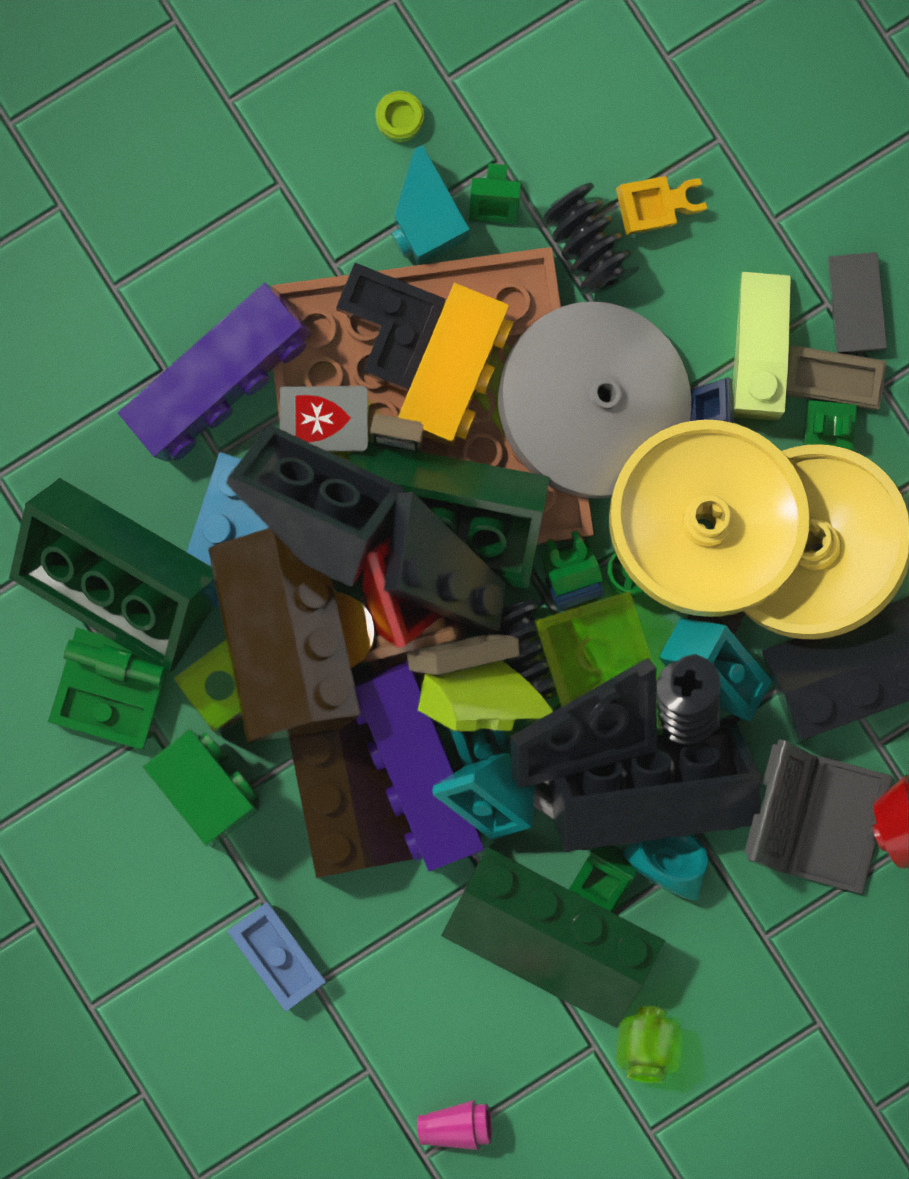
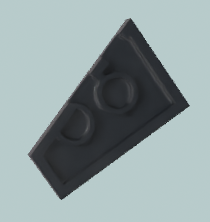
[383,492,506,633]
[510,658,658,788]

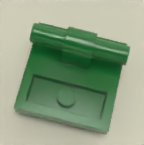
[48,627,167,750]

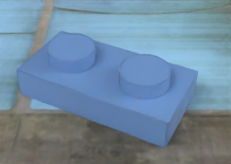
[227,902,326,1012]

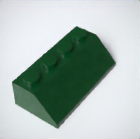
[349,442,550,589]
[9,478,216,674]
[441,847,665,1028]

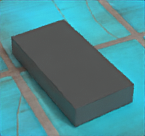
[827,252,887,354]

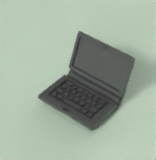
[744,740,893,894]

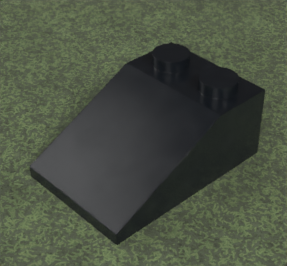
[226,424,404,587]

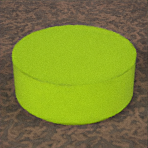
[375,91,424,142]

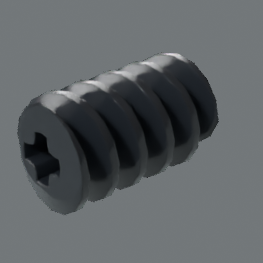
[543,182,639,294]
[490,599,569,701]
[657,654,720,746]

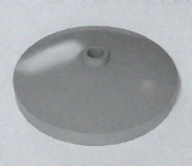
[498,302,691,499]

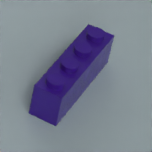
[118,282,313,462]
[354,660,484,872]

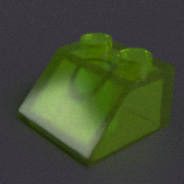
[535,591,658,707]

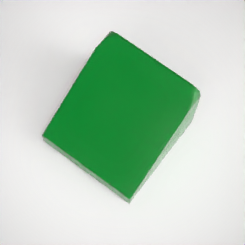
[569,845,637,913]

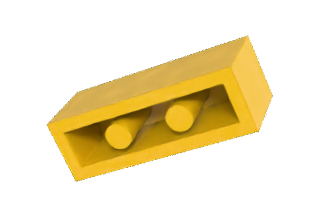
[398,283,514,448]

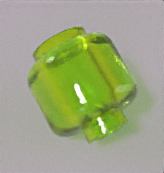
[615,1006,683,1084]

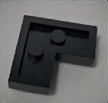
[336,263,446,392]

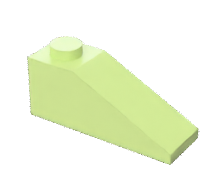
[733,272,790,421]

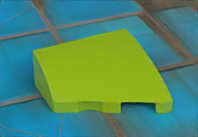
[418,660,553,731]

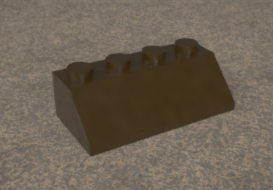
[208,528,360,743]
[289,666,414,878]

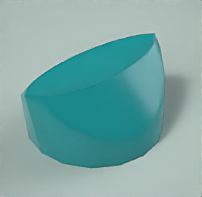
[622,834,708,900]

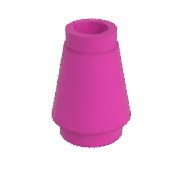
[417,1100,492,1150]

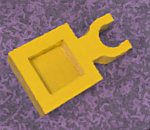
[616,176,707,236]

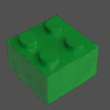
[142,729,259,848]

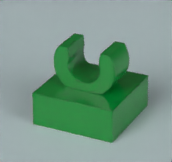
[469,163,521,224]
[803,400,857,451]
[541,530,603,596]

